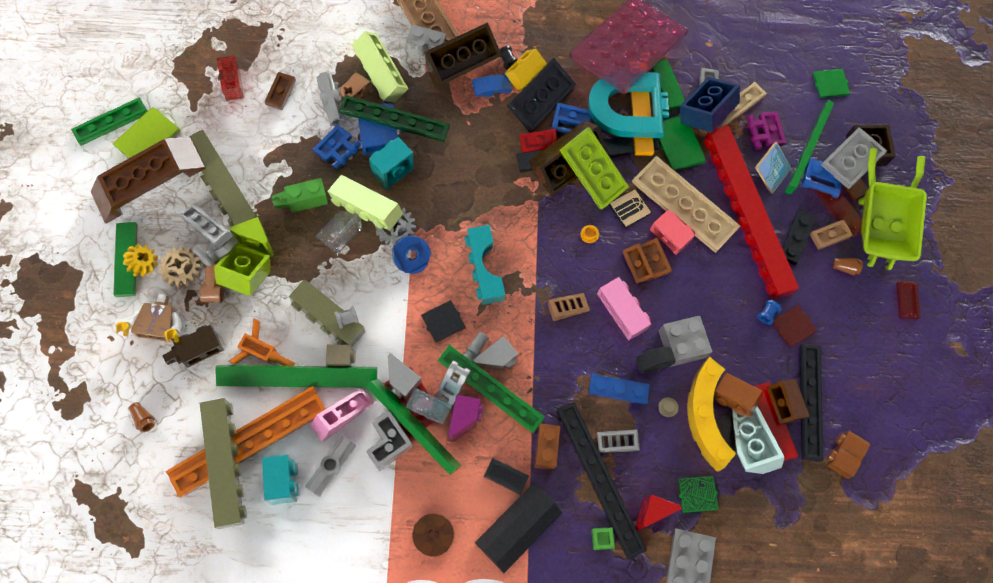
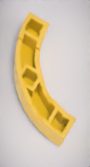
[687,357,736,472]

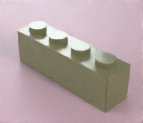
[289,279,365,347]

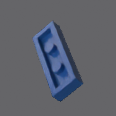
[588,374,650,405]

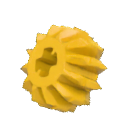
[123,243,158,277]

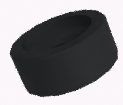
[636,347,676,374]

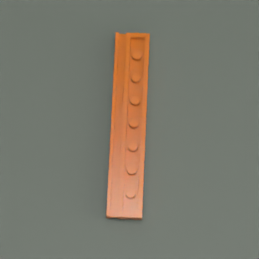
[165,386,326,498]

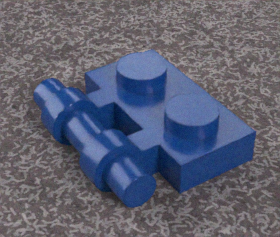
[313,124,361,170]

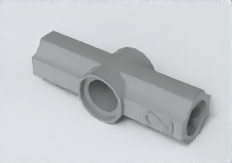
[316,72,345,126]
[305,435,356,497]

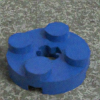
[392,235,431,274]

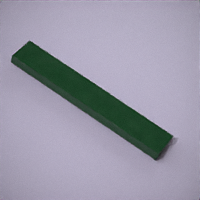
[339,95,450,143]

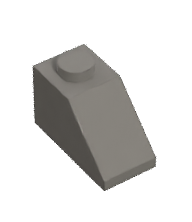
[473,336,518,370]
[388,353,422,400]

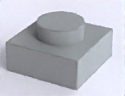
[699,68,719,86]

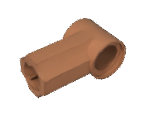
[200,263,224,303]

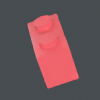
[650,209,695,255]

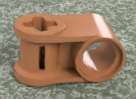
[340,72,372,102]

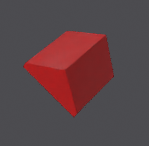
[635,495,682,530]

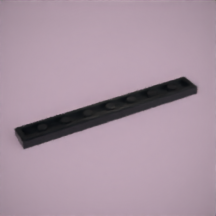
[516,137,660,173]
[556,402,647,560]

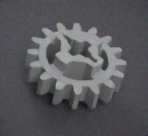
[375,208,416,246]

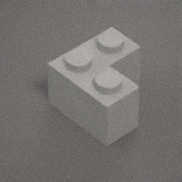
[366,411,413,471]

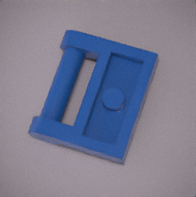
[551,103,591,135]
[801,158,842,198]

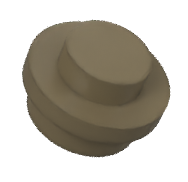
[658,397,678,417]

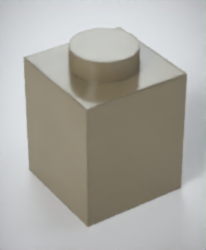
[326,344,356,367]

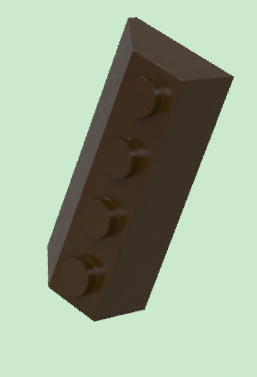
[424,22,502,87]
[529,120,609,196]

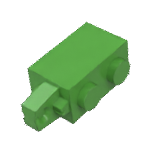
[272,178,328,213]

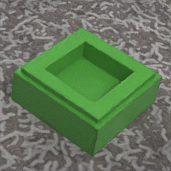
[591,527,615,550]

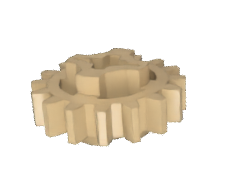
[158,246,203,288]

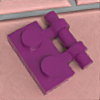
[747,111,786,150]

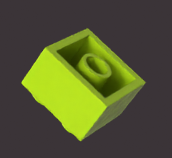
[214,243,271,297]

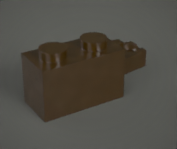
[162,325,224,368]

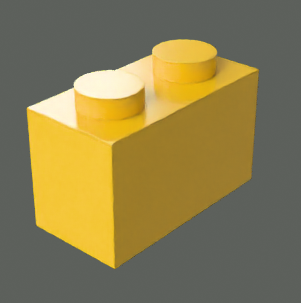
[505,49,547,90]

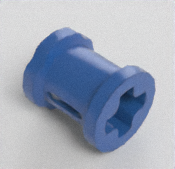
[757,300,782,325]

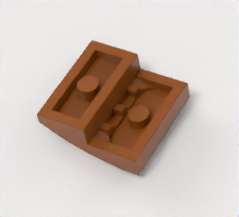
[622,238,672,284]

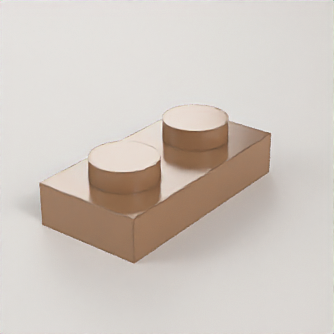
[809,219,852,250]

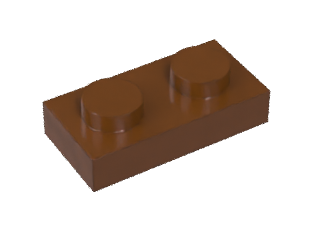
[264,72,296,110]

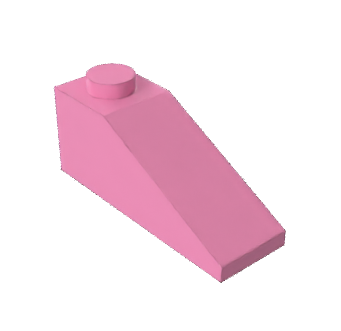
[310,388,374,442]

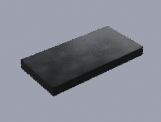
[506,58,577,132]

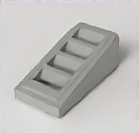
[597,429,640,453]

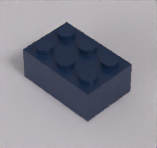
[680,77,740,133]

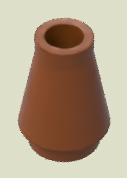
[833,258,863,276]
[128,402,156,433]

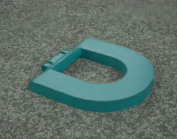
[588,72,669,138]

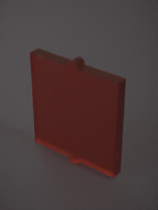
[773,305,817,347]

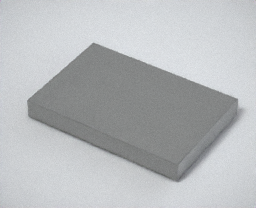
[821,127,887,189]

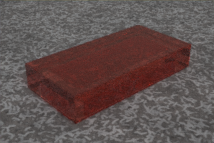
[896,281,921,320]

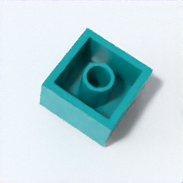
[369,137,414,190]
[262,455,300,505]

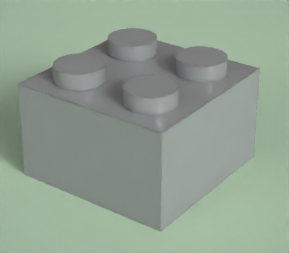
[659,316,712,367]

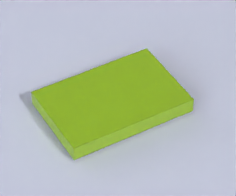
[112,107,181,158]

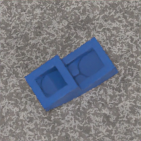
[472,74,513,97]

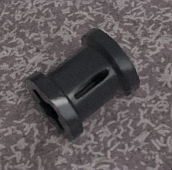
[499,45,518,70]

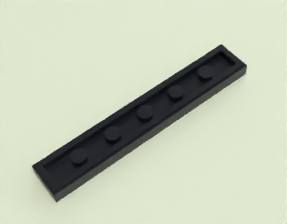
[799,344,824,462]

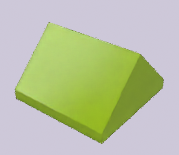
[230,217,274,258]

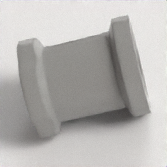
[334,306,359,329]

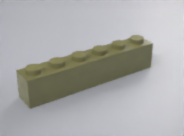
[188,129,256,227]
[199,398,247,529]

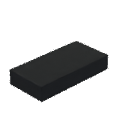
[484,458,529,495]

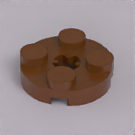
[412,514,454,557]

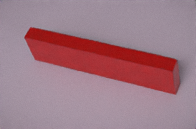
[754,382,798,461]

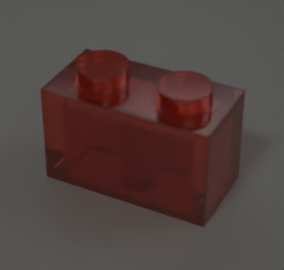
[217,55,244,101]

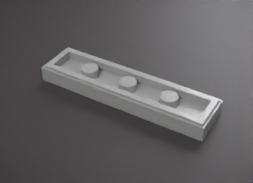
[180,204,233,249]

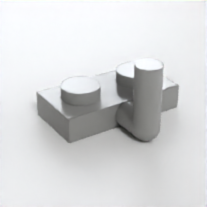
[407,24,446,56]
[193,236,238,266]

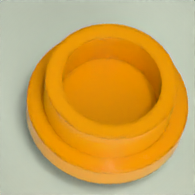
[580,225,599,243]

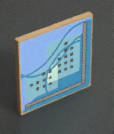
[755,142,791,194]

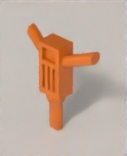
[228,318,295,366]

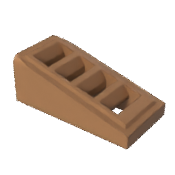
[548,293,590,321]

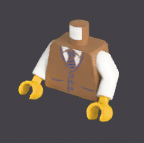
[115,294,183,342]

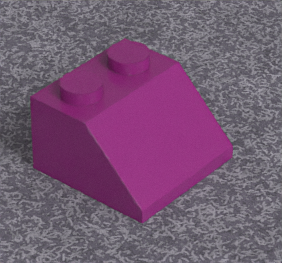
[448,395,483,443]

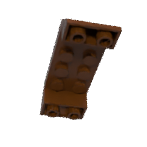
[90,137,206,224]

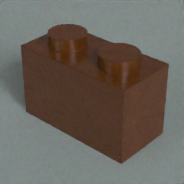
[767,379,810,425]

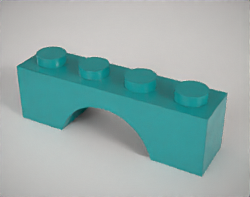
[464,225,505,305]

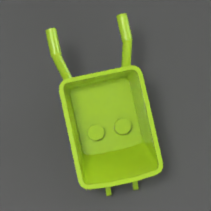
[858,148,927,270]

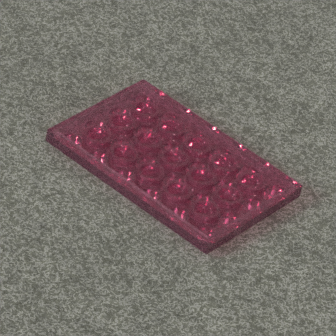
[569,0,688,94]

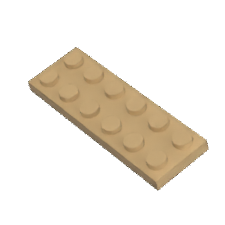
[632,156,740,253]

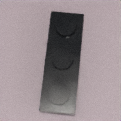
[782,210,816,265]

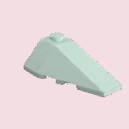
[732,406,784,474]

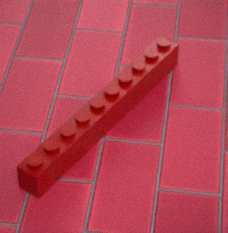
[704,125,799,300]

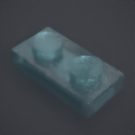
[406,388,452,425]

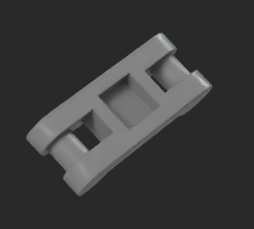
[433,361,471,411]

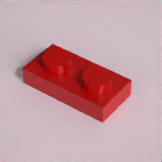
[519,129,557,153]

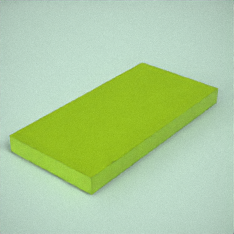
[560,127,629,210]

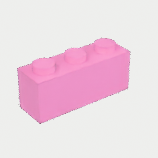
[597,277,651,341]

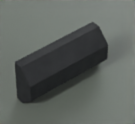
[475,484,562,573]

